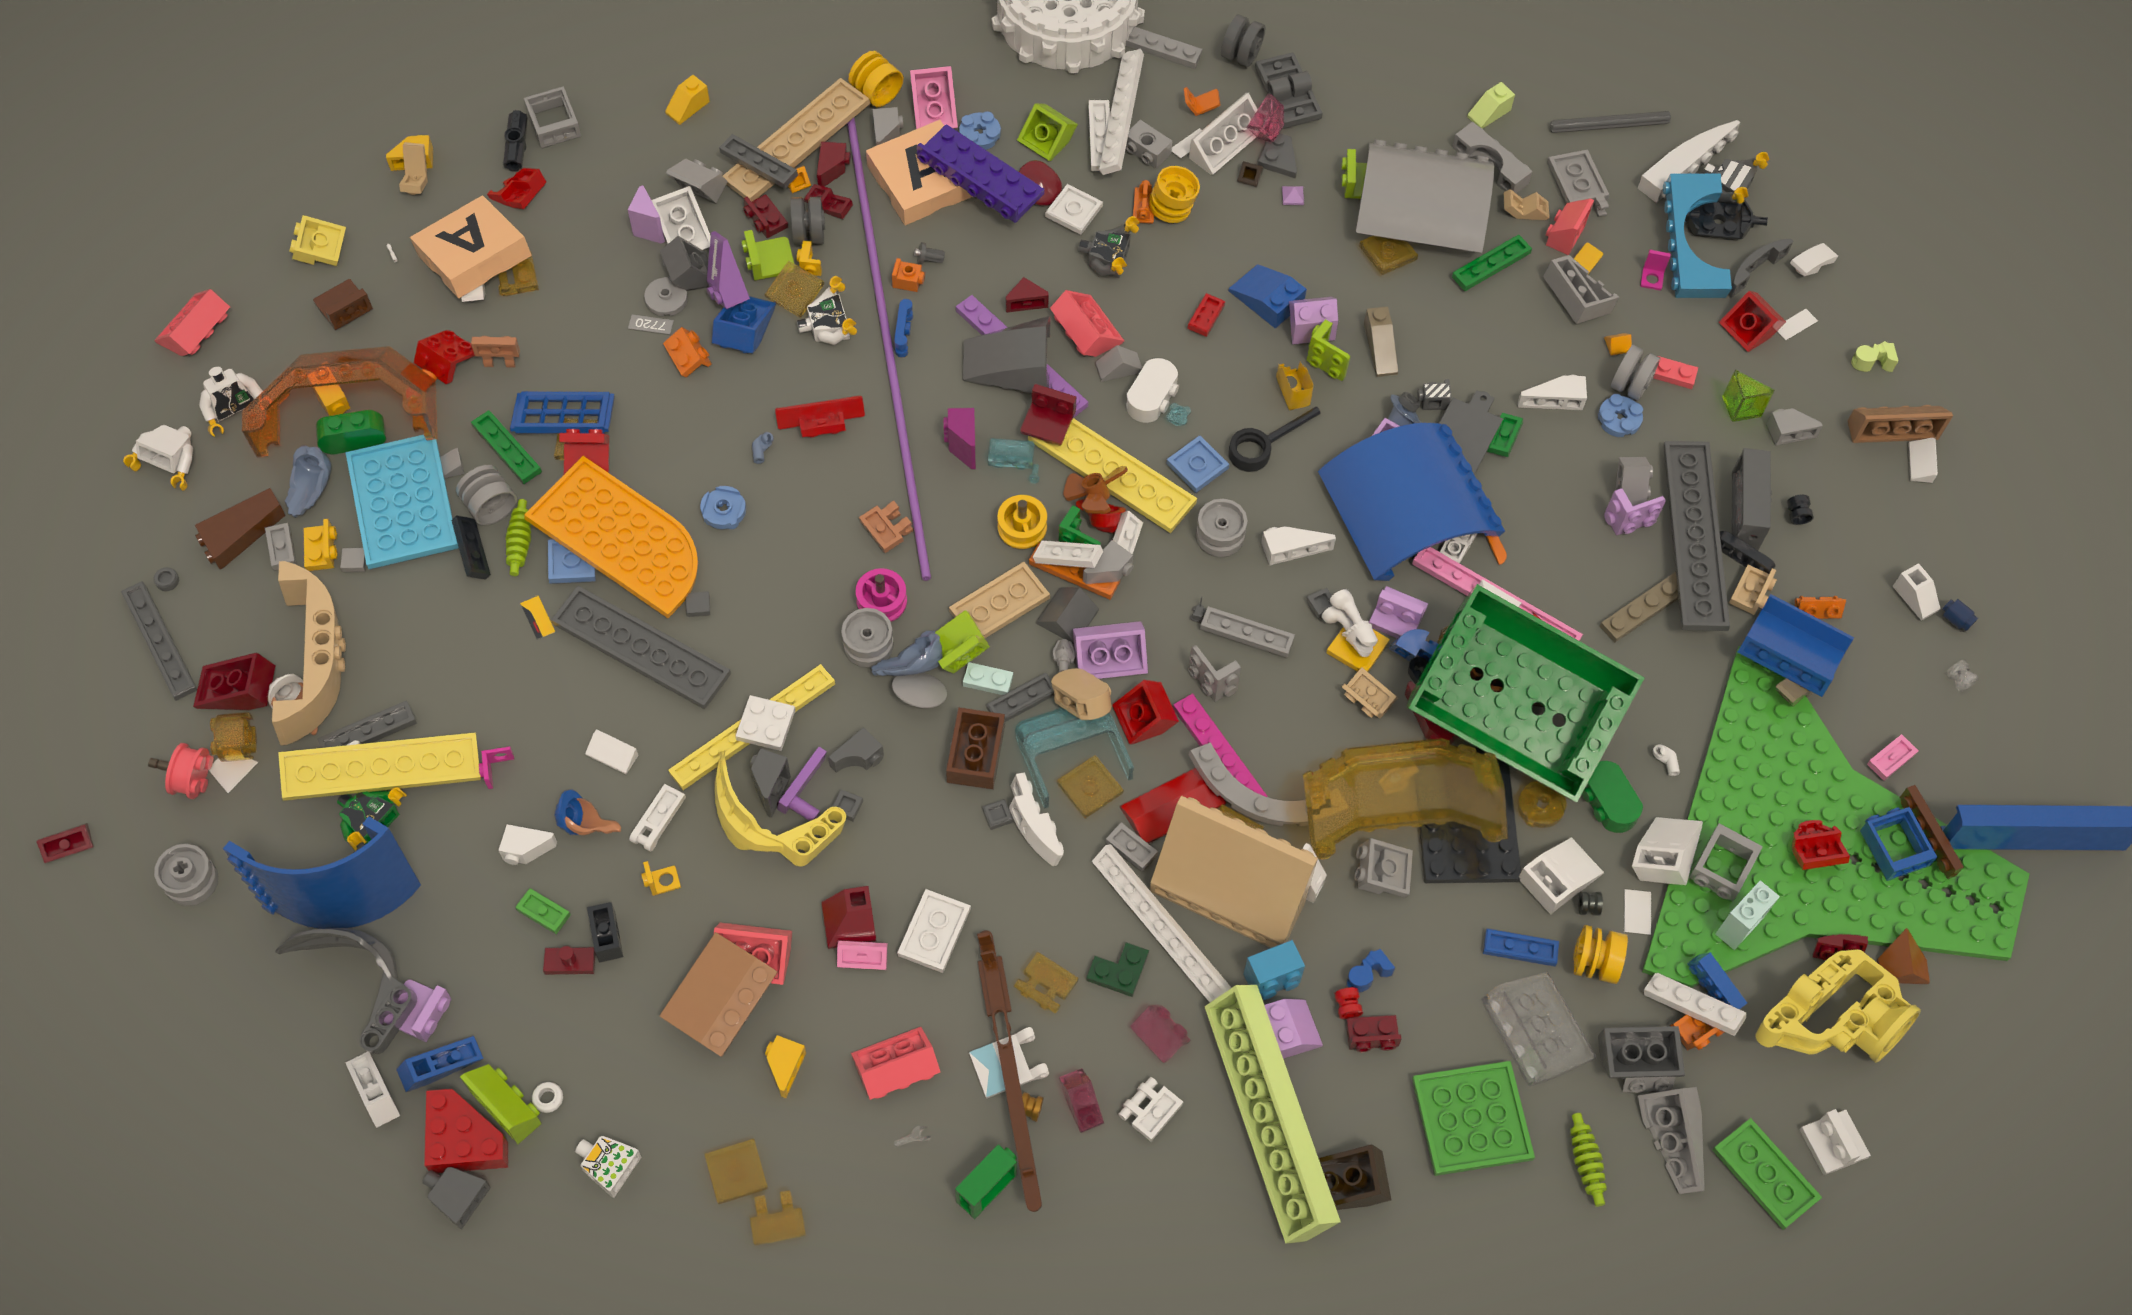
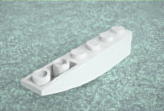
[1637,120,1740,203]

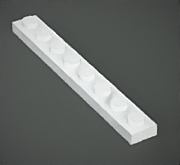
[1099,49,1144,175]
[1092,844,1231,1002]

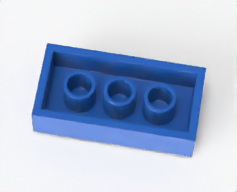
[1687,952,1747,1009]

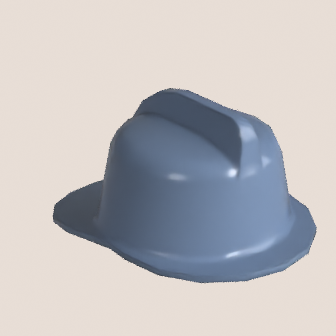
[1388,394,1421,426]

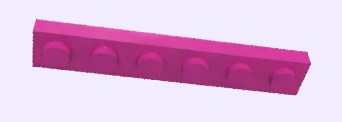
[1173,694,1268,797]

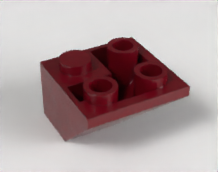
[822,886,876,949]

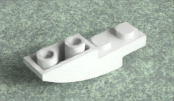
[1009,773,1064,866]

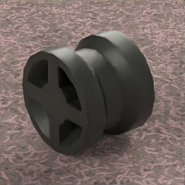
[1578,891,1603,916]

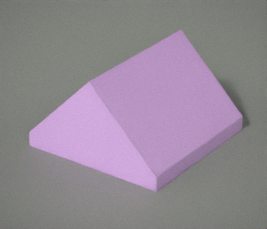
[628,185,665,243]

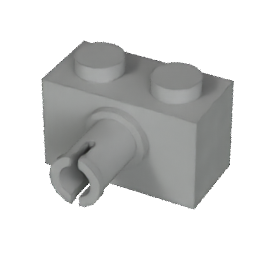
[1615,457,1653,506]

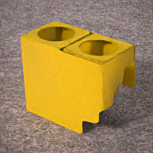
[1276,361,1313,411]

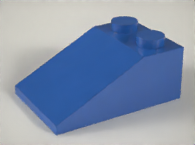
[1228,264,1307,329]
[712,296,776,353]

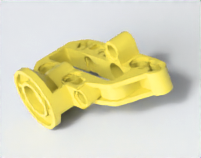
[1756,950,1921,1063]

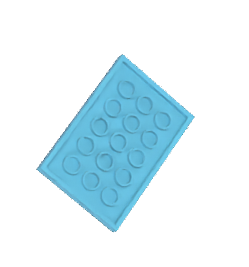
[346,432,459,569]

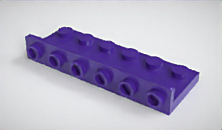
[917,124,1044,223]

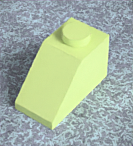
[1467,82,1515,128]

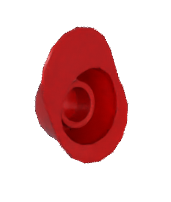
[1076,499,1126,533]

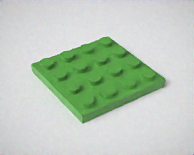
[1412,1061,1535,1176]

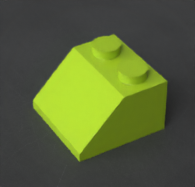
[1017,103,1078,161]

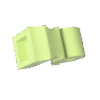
[1851,341,1898,372]

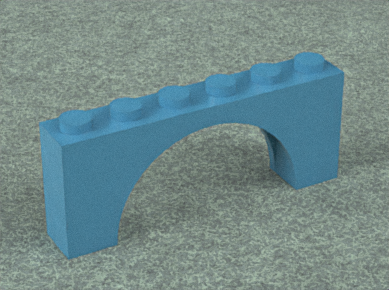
[1663,174,1732,298]

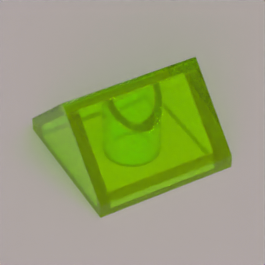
[1722,370,1775,422]

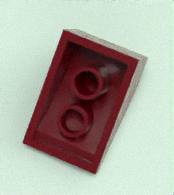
[193,652,276,710]

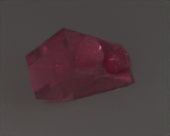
[1059,1068,1104,1133]

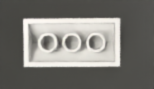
[1189,93,1268,175]

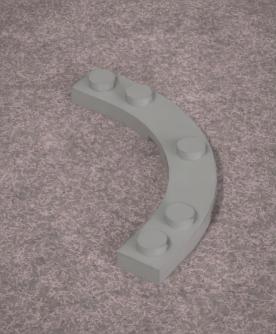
[1188,742,1348,826]

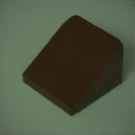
[1237,161,1264,187]

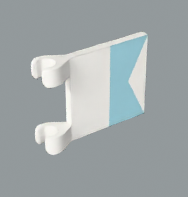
[969,1027,1049,1099]

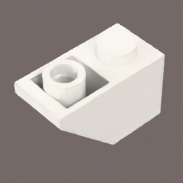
[1893,563,1940,621]

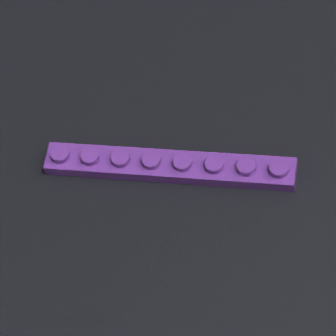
[956,295,1088,418]

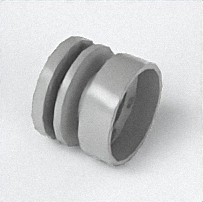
[456,465,517,525]

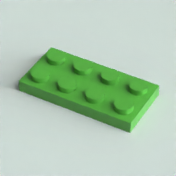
[1712,1118,1822,1230]

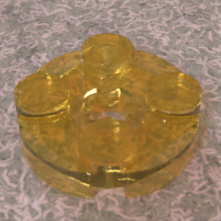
[1517,781,1567,828]

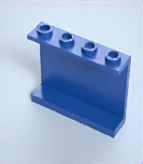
[1738,594,1854,697]

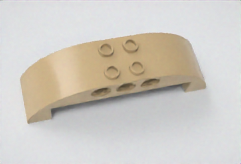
[272,561,346,745]

